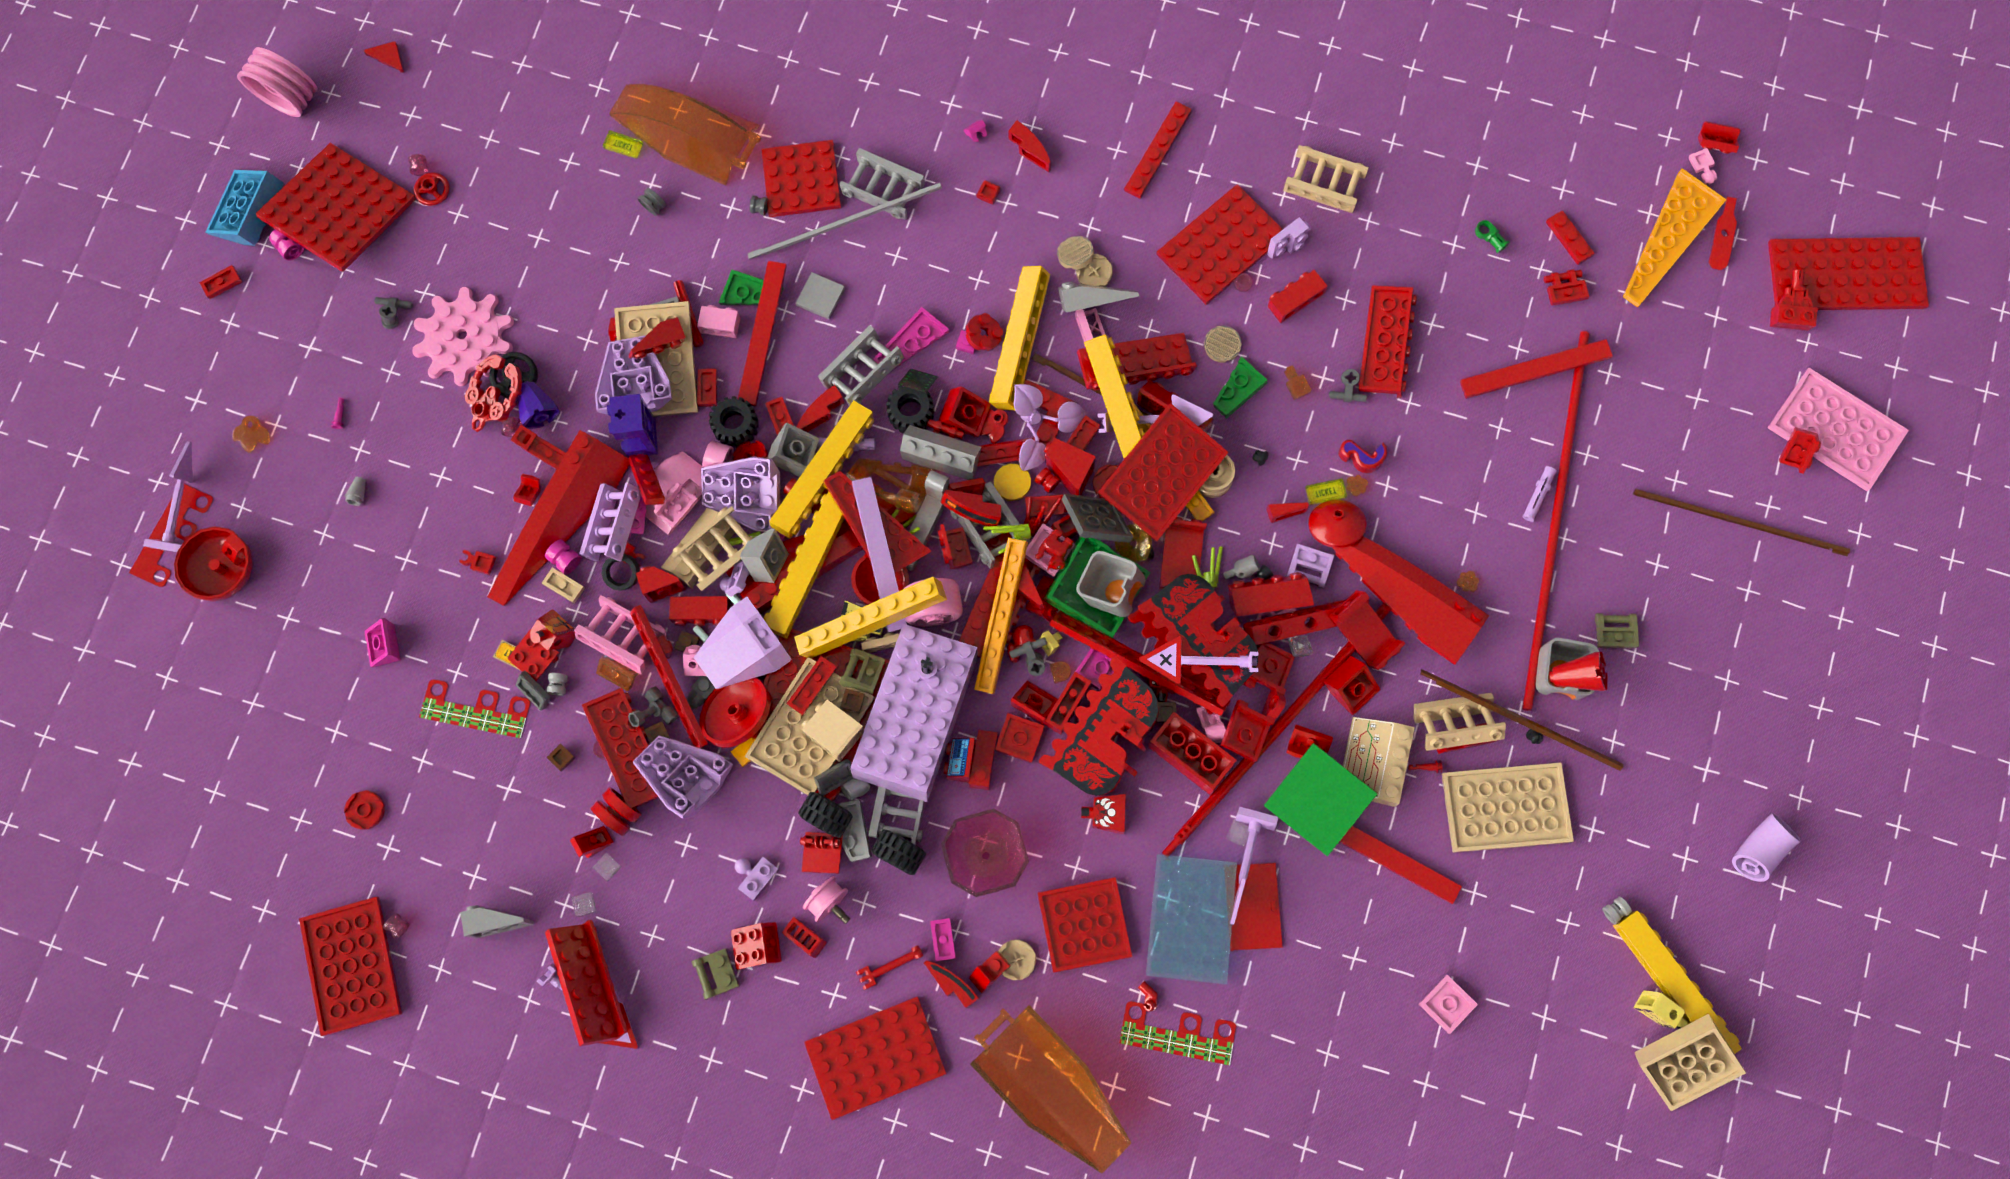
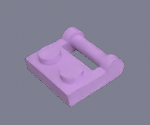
[1287,544,1334,589]

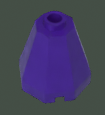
[518,381,561,429]

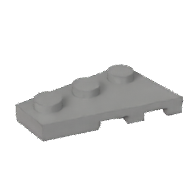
[838,799,872,862]

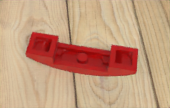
[511,424,566,469]

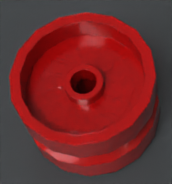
[590,787,642,836]

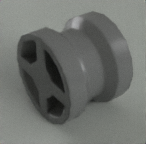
[749,195,768,216]

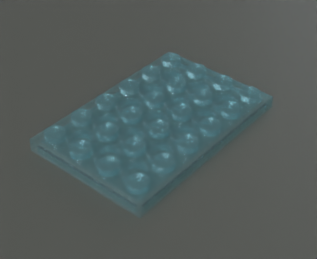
[1146,854,1237,985]

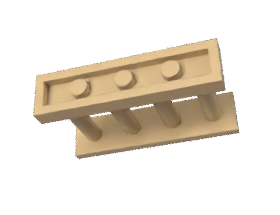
[1283,145,1369,213]
[671,506,757,591]
[1413,693,1506,751]

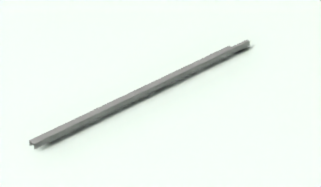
[748,183,942,260]

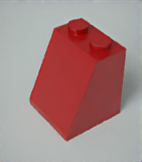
[1044,437,1096,496]

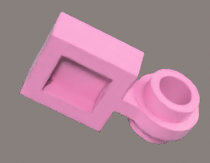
[1689,148,1717,184]

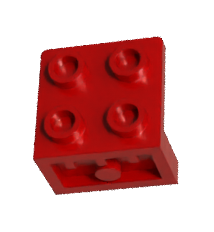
[731,922,782,970]

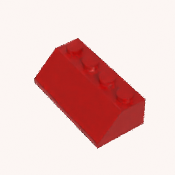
[1137,380,1214,433]
[1228,572,1314,617]
[1148,712,1237,795]

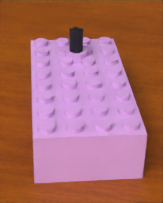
[850,624,978,802]

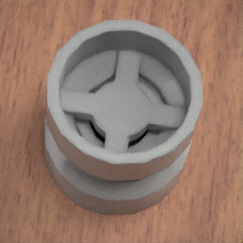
[546,673,568,696]
[1602,896,1632,924]

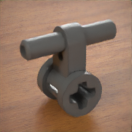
[374,297,413,329]
[1329,369,1367,402]
[1009,637,1047,676]

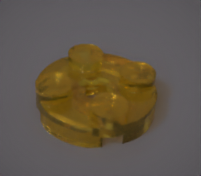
[1115,524,1152,563]

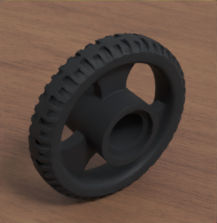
[489,352,538,398]

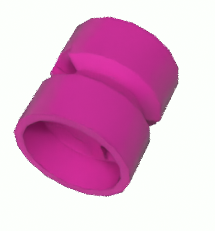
[269,229,305,261]
[545,539,582,575]

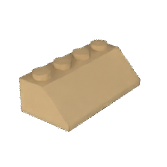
[661,508,735,589]

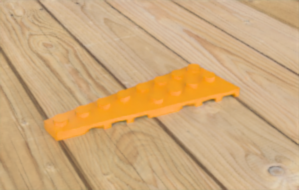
[1623,168,1726,308]

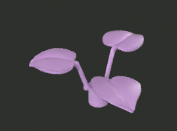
[1014,384,1085,471]

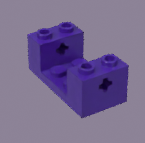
[607,394,658,458]

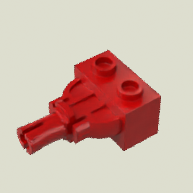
[1770,269,1818,331]

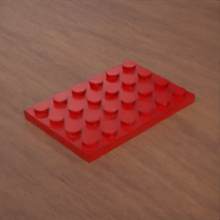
[1156,184,1283,305]
[1097,403,1229,541]
[299,897,402,1036]
[804,996,947,1120]

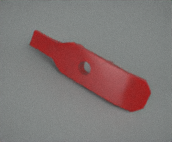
[1708,197,1737,270]

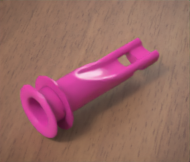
[331,397,345,429]

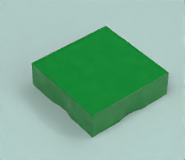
[1043,536,1150,638]
[1264,743,1378,856]

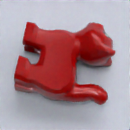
[1035,529,1074,570]

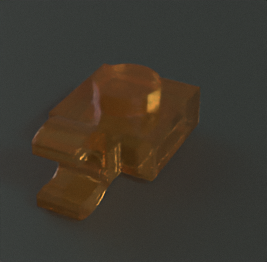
[1284,365,1312,400]

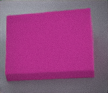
[365,618,401,667]

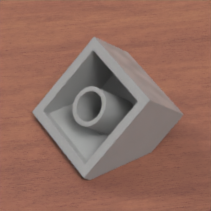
[768,423,819,477]
[740,528,789,583]

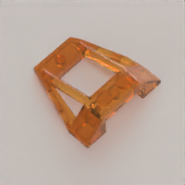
[846,458,936,513]

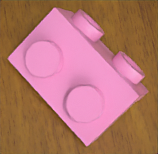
[654,482,698,529]

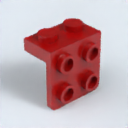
[937,524,973,570]

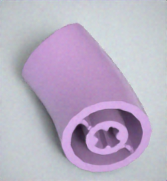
[1732,813,1801,882]

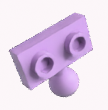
[720,560,749,597]
[735,857,778,900]

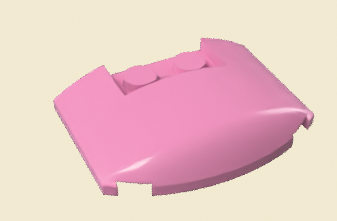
[641,452,702,535]

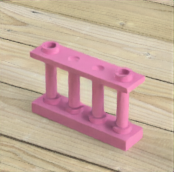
[574,595,667,675]

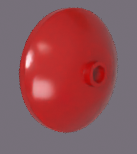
[1308,500,1367,548]
[851,554,909,605]

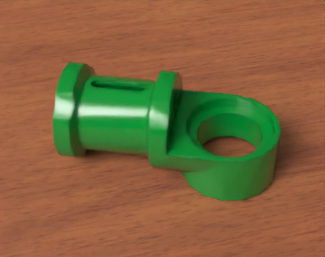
[1475,220,1510,254]

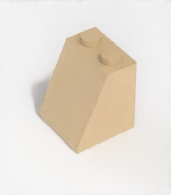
[802,699,864,762]

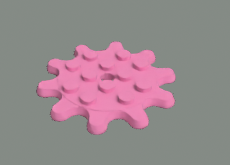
[412,287,514,386]

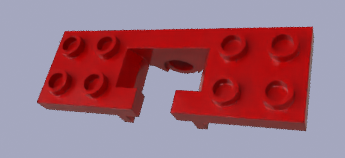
[1221,642,1295,762]

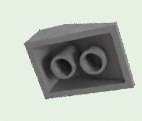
[460,905,534,939]

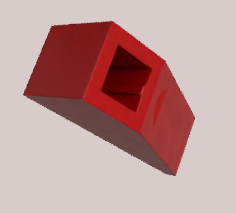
[629,317,686,359]

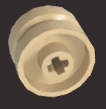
[1199,455,1235,498]

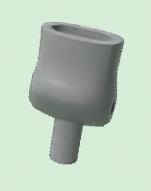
[1223,554,1260,580]
[840,778,870,801]

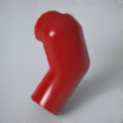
[1138,980,1158,1012]

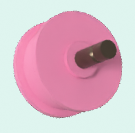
[803,876,851,925]

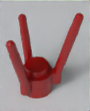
[1023,496,1062,536]

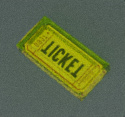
[602,130,643,159]
[1305,478,1347,505]

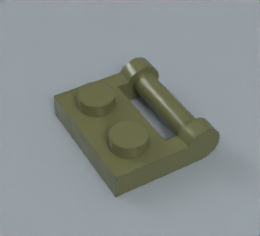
[1595,613,1639,648]
[839,649,885,694]
[692,948,740,1000]

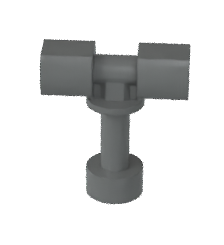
[628,686,679,727]

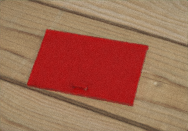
[1224,863,1283,951]

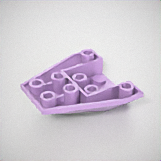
[595,336,672,417]
[701,457,780,532]
[694,597,792,689]
[633,736,733,819]

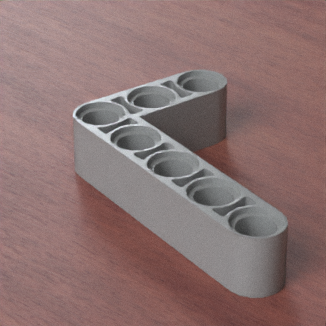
[906,470,950,571]

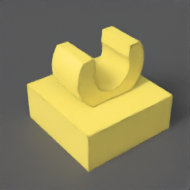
[1039,630,1062,657]

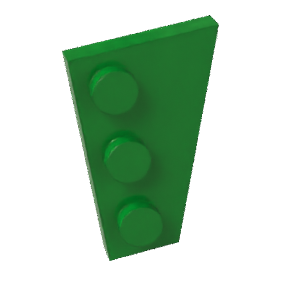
[719,270,784,305]
[1213,356,1267,419]

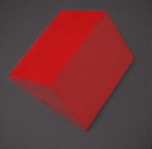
[1011,680,1058,725]

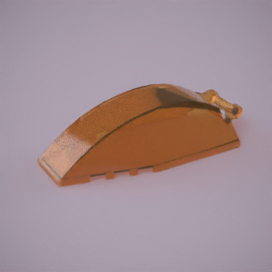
[609,84,762,186]
[970,1005,1132,1173]

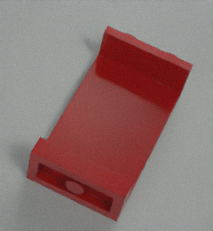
[1159,517,1207,590]
[1329,590,1405,670]

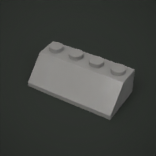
[900,425,981,480]

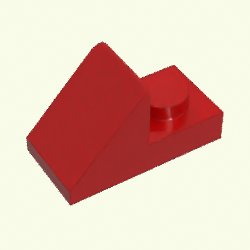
[570,826,614,858]
[969,951,1011,993]

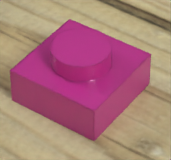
[956,330,975,354]

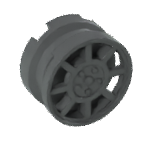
[637,188,667,216]

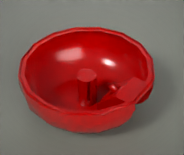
[174,526,253,602]

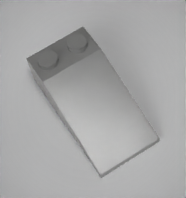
[1058,281,1139,313]

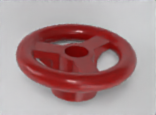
[414,172,450,206]

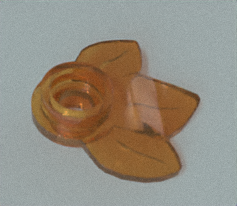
[232,416,270,453]

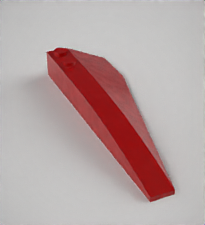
[487,430,630,606]
[726,500,915,614]
[1328,536,1490,665]

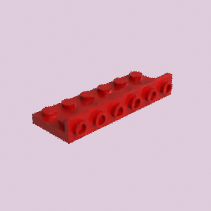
[1359,285,1417,398]
[1077,333,1197,390]
[959,543,1041,658]
[582,688,659,809]
[545,920,627,1046]

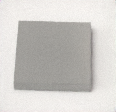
[796,273,845,320]

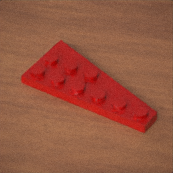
[823,471,931,573]

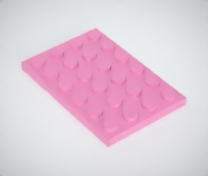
[1768,368,1909,491]

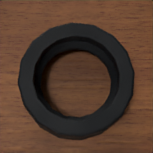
[601,554,640,591]

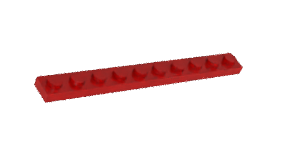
[1050,611,1231,716]

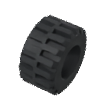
[886,386,935,433]
[709,396,759,448]
[798,792,853,838]
[871,830,926,875]

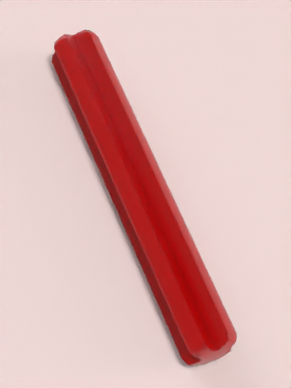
[673,280,704,347]

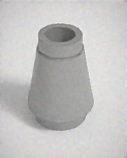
[345,477,366,506]

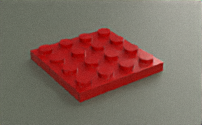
[761,140,841,217]
[1037,877,1132,973]

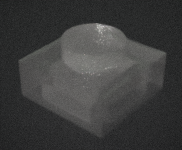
[1288,635,1313,657]
[1225,820,1249,847]
[592,853,622,881]
[571,892,597,917]

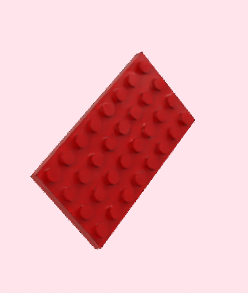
[1768,237,1929,310]

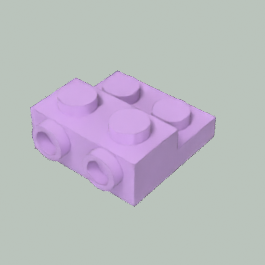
[1267,217,1311,259]

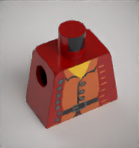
[530,609,576,651]

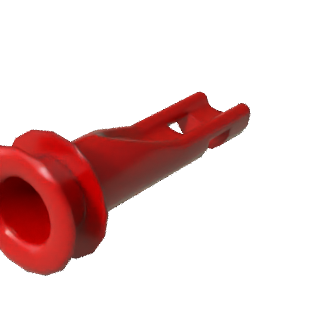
[1408,760,1443,773]

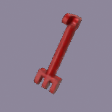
[856,945,924,990]

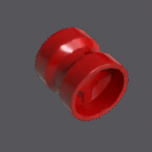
[1034,467,1061,494]

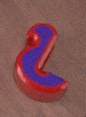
[1338,440,1387,473]

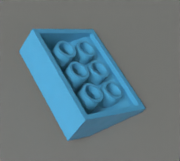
[205,170,284,246]

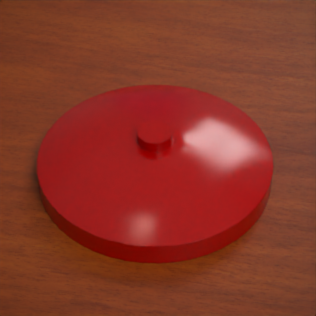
[699,678,771,748]

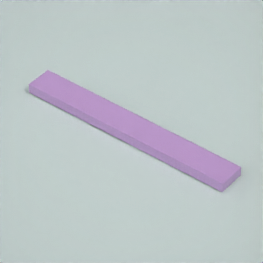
[852,477,907,632]

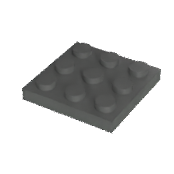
[1062,494,1133,543]

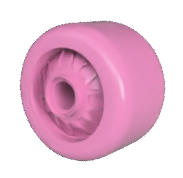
[904,578,963,627]

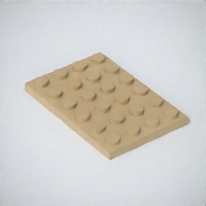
[614,301,698,417]
[745,657,875,795]
[1441,763,1574,853]

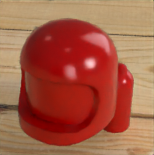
[1007,625,1036,663]

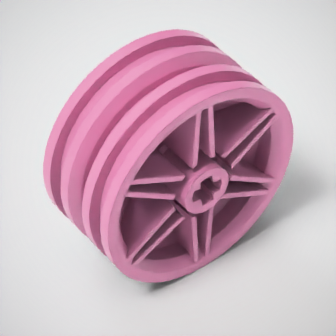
[237,47,318,117]

